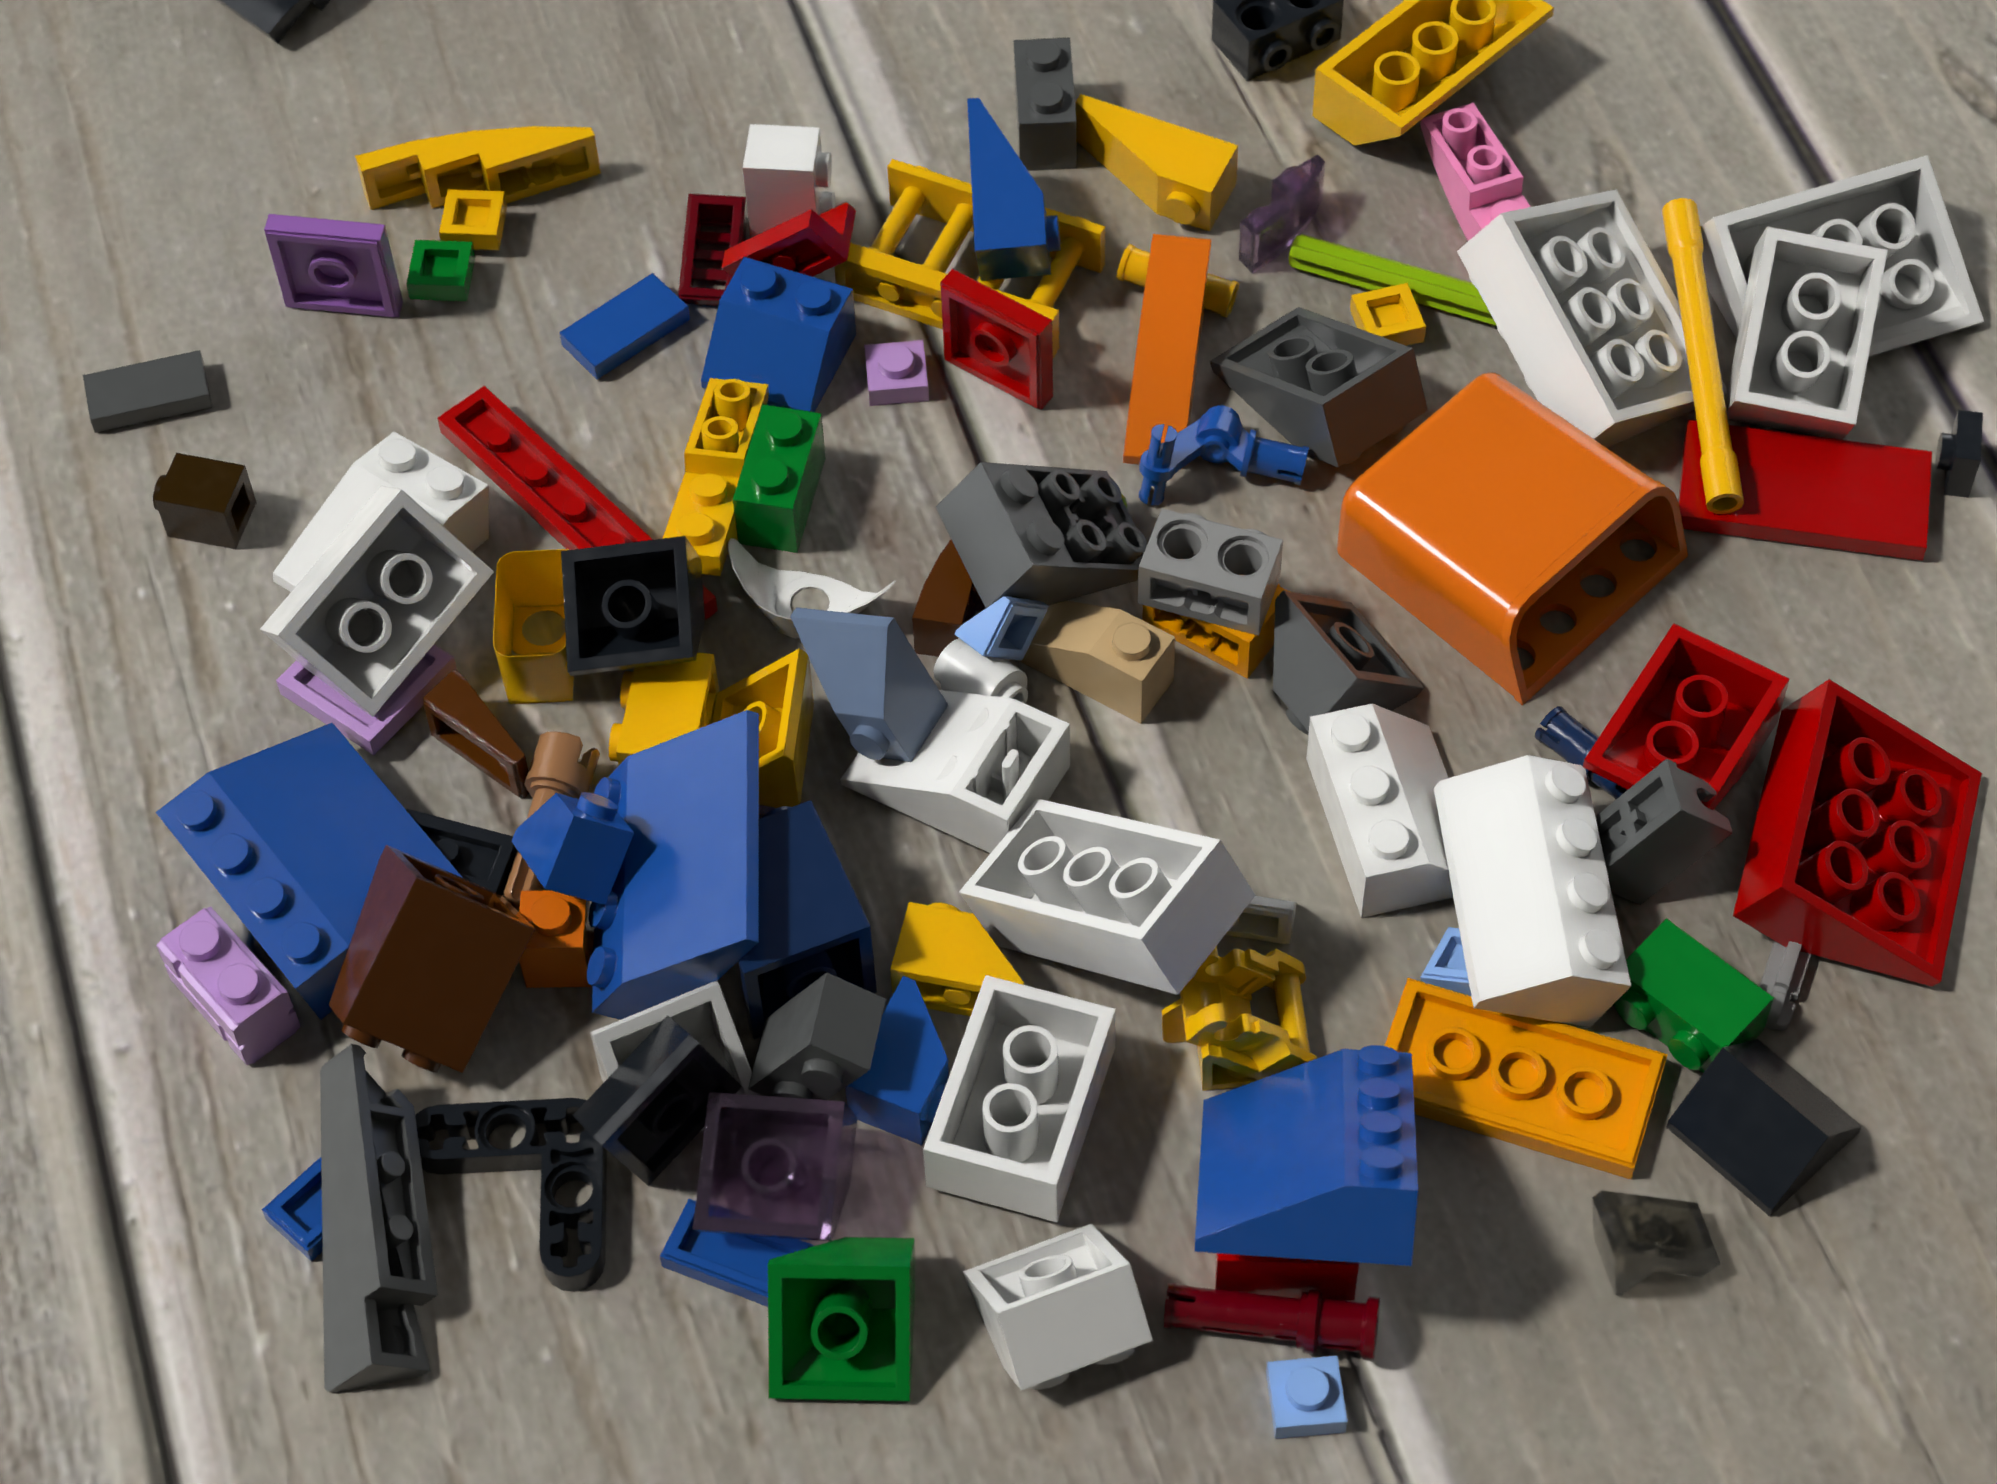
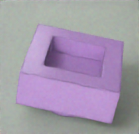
[864,340,929,406]

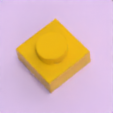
[439,189,507,250]
[1350,283,1426,346]

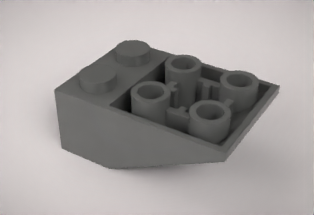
[936,462,1148,608]

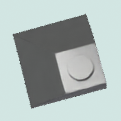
[1273,591,1424,735]

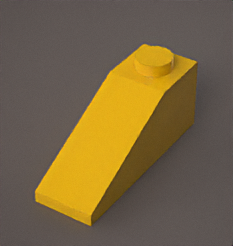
[1075,94,1238,232]

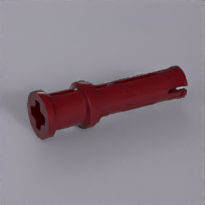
[1164,1282,1380,1361]

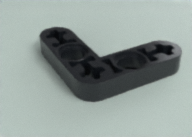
[415,1098,607,1292]

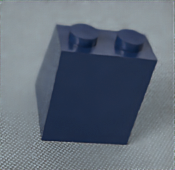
[739,800,877,1039]

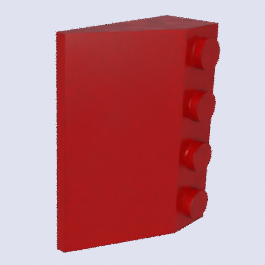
[1733,679,1982,987]

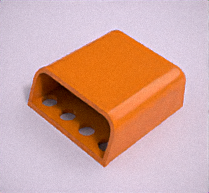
[1337,372,1688,705]

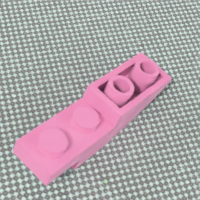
[1420,103,1531,241]

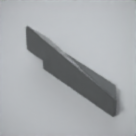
[320,1044,438,1393]

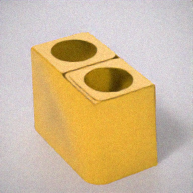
[493,549,574,704]

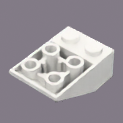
[840,690,1070,853]

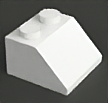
[963,1224,1153,1391]

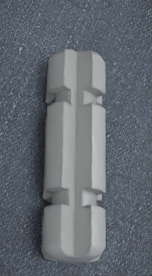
[1759,941,1812,1031]

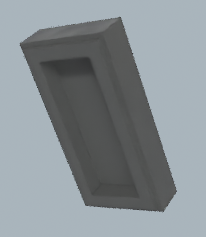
[83,350,212,433]

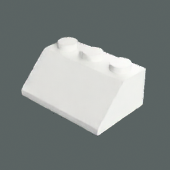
[260,486,494,717]
[1306,704,1453,918]

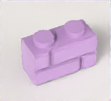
[156,907,300,1066]

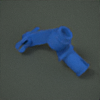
[1139,405,1309,506]

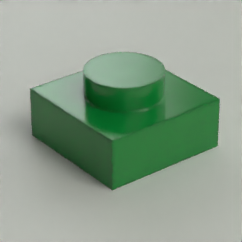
[406,240,476,302]

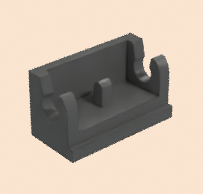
[1595,759,1733,905]

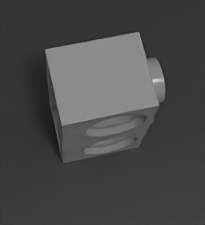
[1138,508,1283,636]

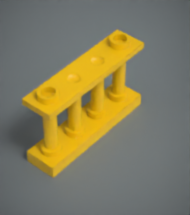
[834,159,1105,359]

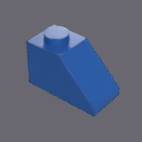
[511,792,634,905]
[845,976,949,1146]

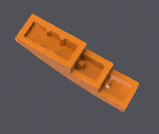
[1123,234,1211,469]

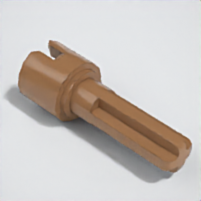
[504,731,600,908]

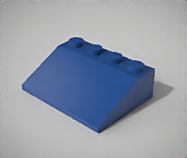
[587,710,759,1020]
[156,722,463,1020]
[1194,1045,1418,1266]

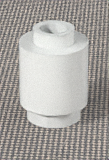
[934,638,1028,704]

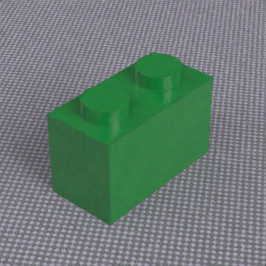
[733,404,826,553]
[1613,918,1774,1073]

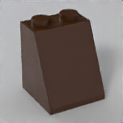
[329,845,535,1073]

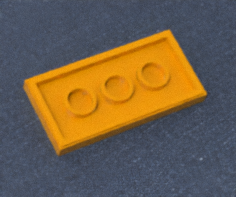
[1385,978,1668,1179]

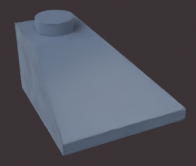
[790,607,948,762]

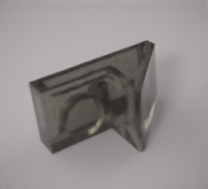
[1592,1190,1721,1296]

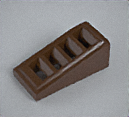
[423,670,529,798]

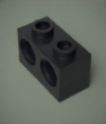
[1211,0,1344,82]

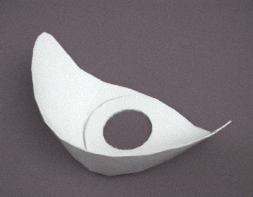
[728,538,896,638]

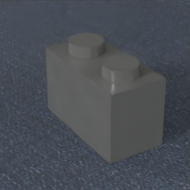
[1014,37,1077,171]
[748,973,886,1114]

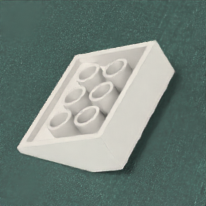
[1701,155,1984,358]
[1457,190,1727,448]

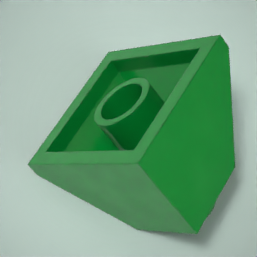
[768,1237,915,1401]

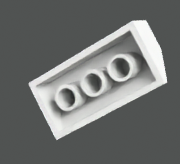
[1434,755,1631,1028]

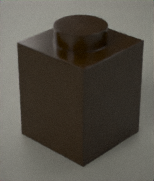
[153,453,256,549]

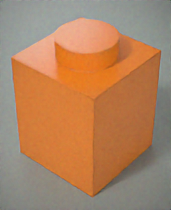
[519,890,594,988]

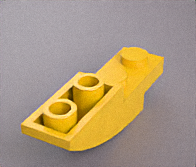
[662,378,769,576]

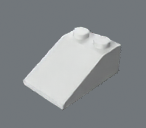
[273,431,489,592]

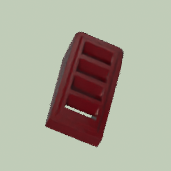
[678,193,748,306]

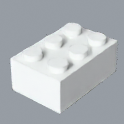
[1725,226,1888,440]
[923,975,1116,1222]

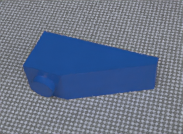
[967,98,1061,281]

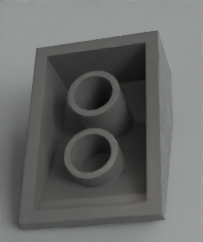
[1210,307,1428,467]

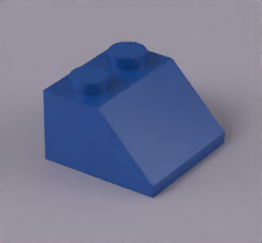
[701,257,857,412]

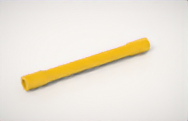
[1662,198,1744,514]

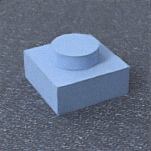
[1266,1355,1347,1439]

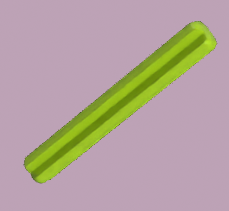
[1289,234,1496,326]

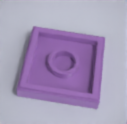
[264,214,403,317]

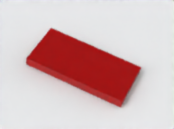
[1678,420,1932,561]

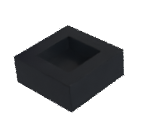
[1935,410,1983,498]

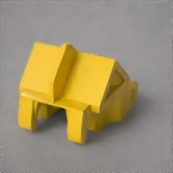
[1162,946,1318,1091]

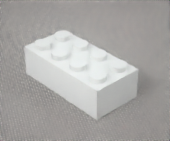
[959,798,1256,995]

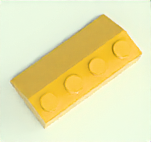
[1312,0,1554,146]

